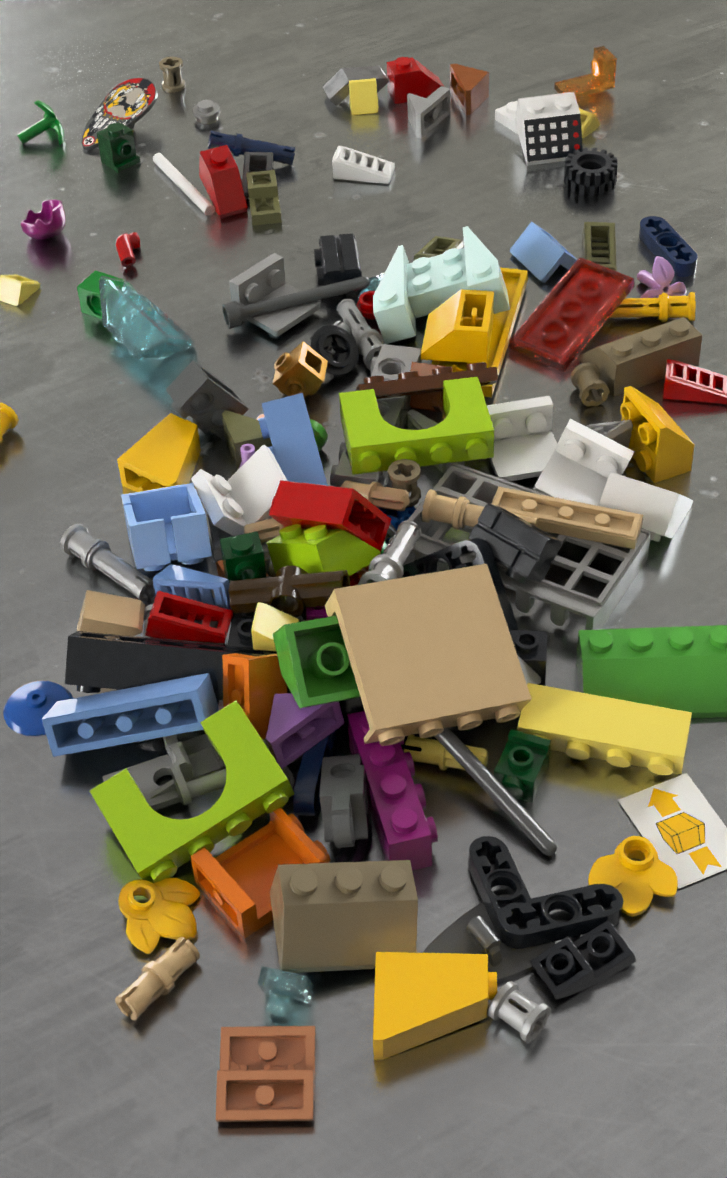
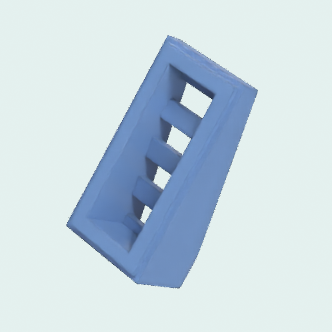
[153,564,232,610]

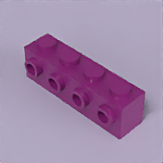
[347,711,438,871]

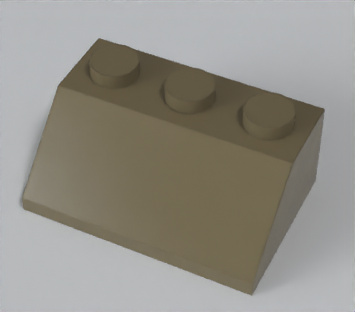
[579,317,702,396]
[270,860,418,974]

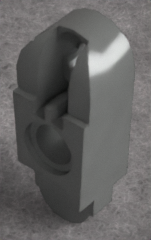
[319,754,370,848]

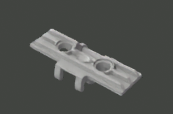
[102,734,303,811]

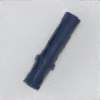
[208,130,295,166]

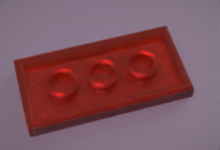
[509,257,635,372]

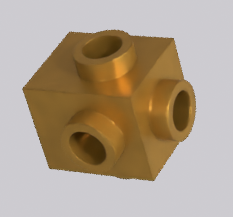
[272,342,328,397]

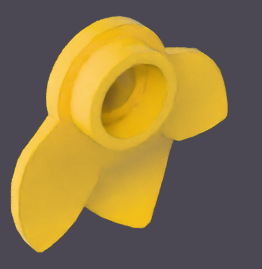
[588,836,678,917]
[118,878,200,954]

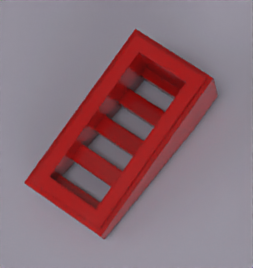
[663,359,727,404]
[145,591,233,643]

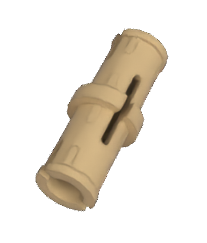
[115,937,200,1020]

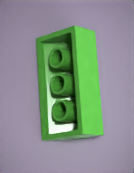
[273,616,360,709]
[576,625,727,718]

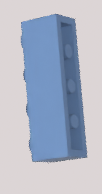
[258,393,328,486]
[41,673,219,757]

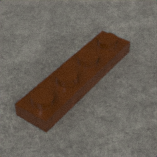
[356,362,498,400]

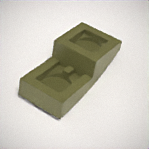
[246,170,282,226]

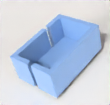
[121,483,212,571]

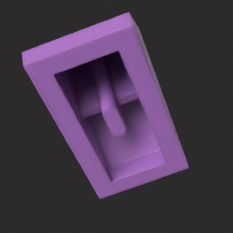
[266,693,345,769]

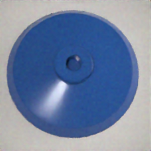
[3,681,73,736]

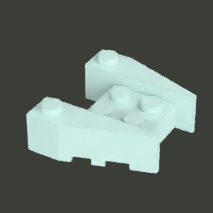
[373,226,510,344]

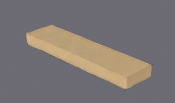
[491,486,644,549]

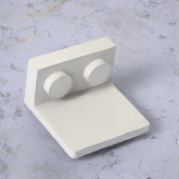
[487,396,557,481]
[533,419,635,506]
[191,445,287,536]

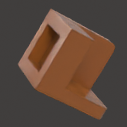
[410,362,445,413]

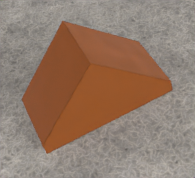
[450,64,489,115]

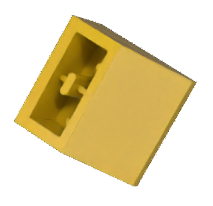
[421,289,494,364]
[620,386,695,483]

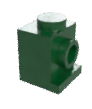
[97,122,141,173]
[220,532,266,584]
[494,729,551,803]

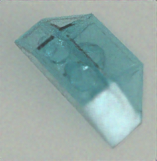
[99,276,195,361]

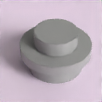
[193,100,220,124]

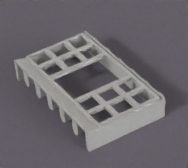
[389,462,651,630]

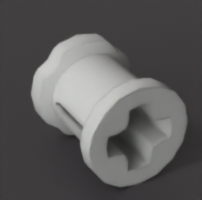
[488,981,551,1043]

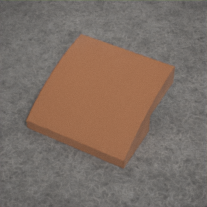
[215,1026,316,1122]

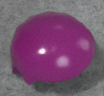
[21,199,66,240]

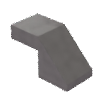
[323,65,389,106]

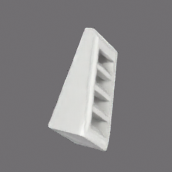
[332,146,395,184]

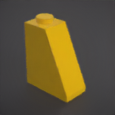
[117,413,201,492]
[373,952,497,1060]

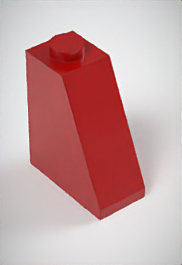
[268,480,391,552]

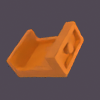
[190,807,330,939]

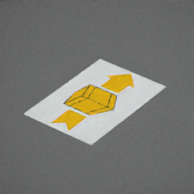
[618,773,727,889]

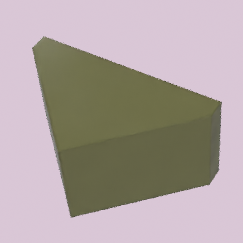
[222,410,272,470]

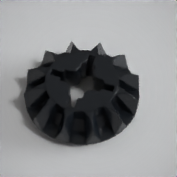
[310,325,359,377]

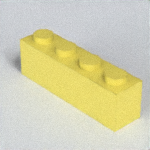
[517,683,692,775]

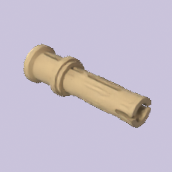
[422,489,538,530]

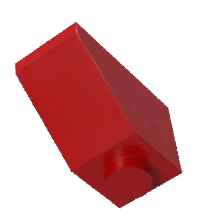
[387,57,444,104]
[199,145,248,219]

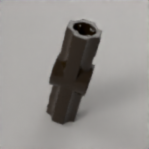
[228,566,350,618]

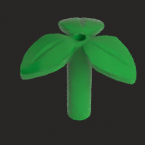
[17,100,64,145]

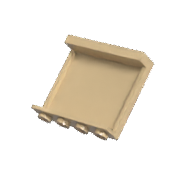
[325,564,532,746]

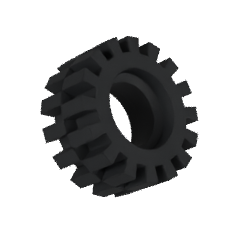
[564,148,618,196]

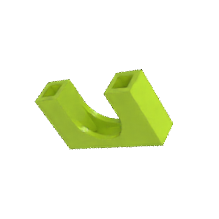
[339,377,494,475]
[90,700,294,883]

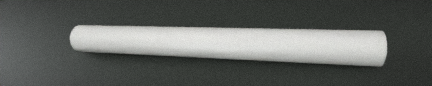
[153,153,215,216]

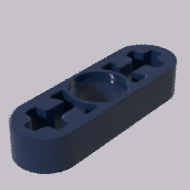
[639,216,698,277]
[293,728,339,817]

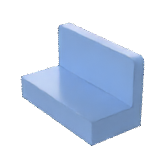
[510,221,582,283]

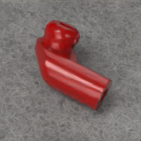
[116,232,141,267]

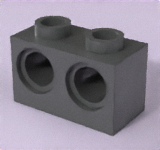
[165,360,249,438]

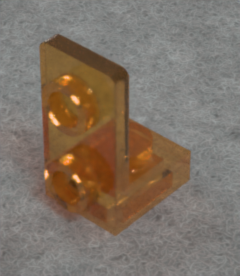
[554,46,617,99]

